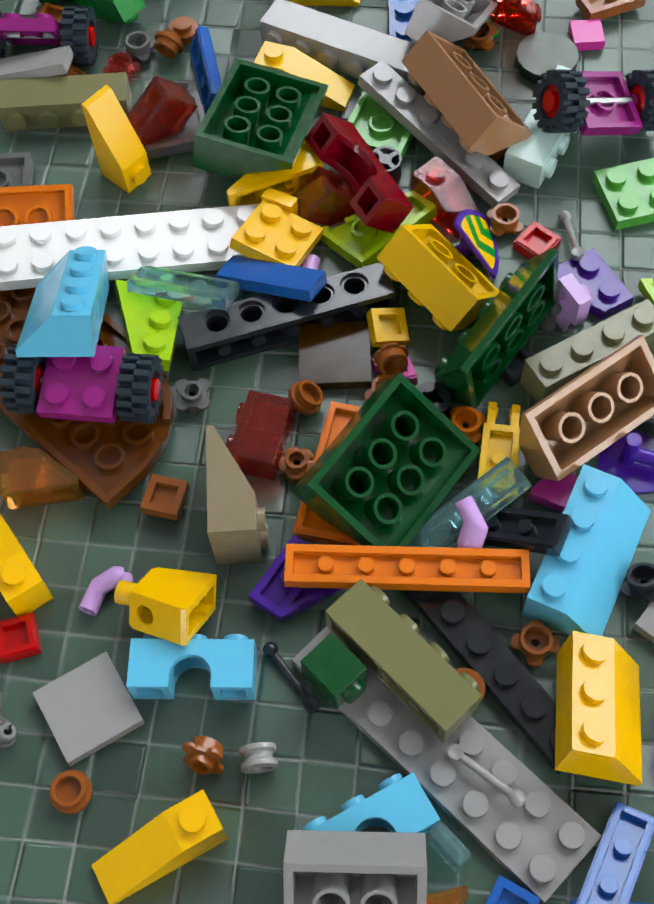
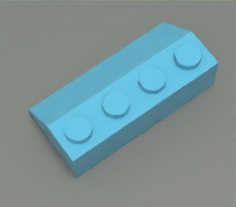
[15,246,109,357]
[522,464,651,636]

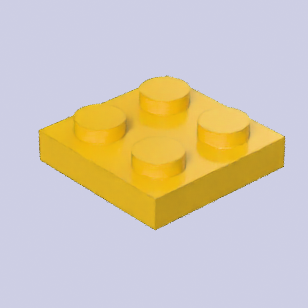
[230,199,324,267]

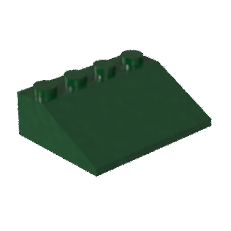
[192,58,328,176]
[434,248,559,409]
[292,372,481,547]

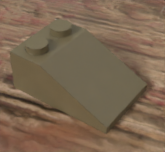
[205,425,269,565]

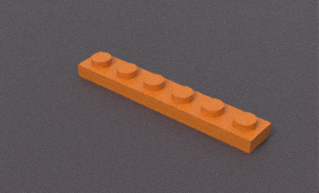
[284,544,530,593]

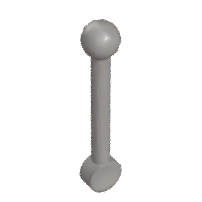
[558,210,585,261]
[447,743,525,807]

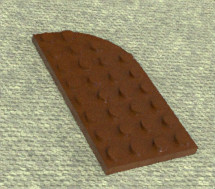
[0,287,174,510]

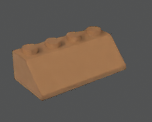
[401,30,533,156]
[519,335,654,481]

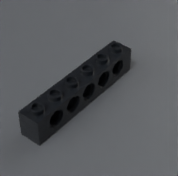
[177,262,396,371]

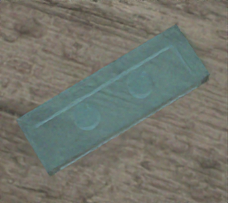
[127,265,240,310]
[418,457,532,548]

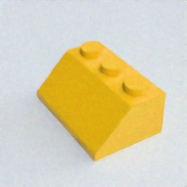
[376,224,500,332]
[555,631,642,786]

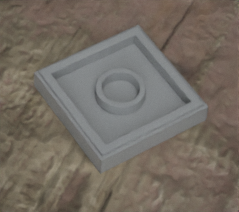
[32,652,145,767]

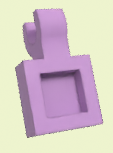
[555,273,592,332]

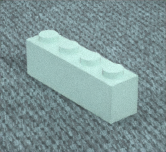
[503,65,579,189]

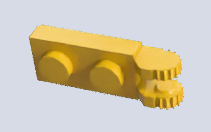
[475,401,520,501]

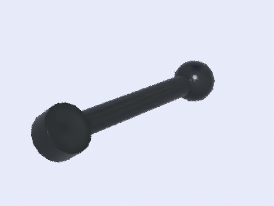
[263,642,320,714]

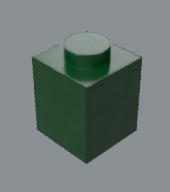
[300,633,367,709]

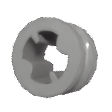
[239,742,279,774]

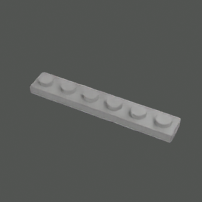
[358,60,521,208]

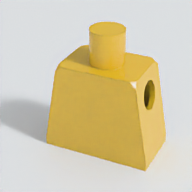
[114,567,217,646]

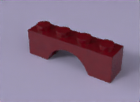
[305,112,414,234]

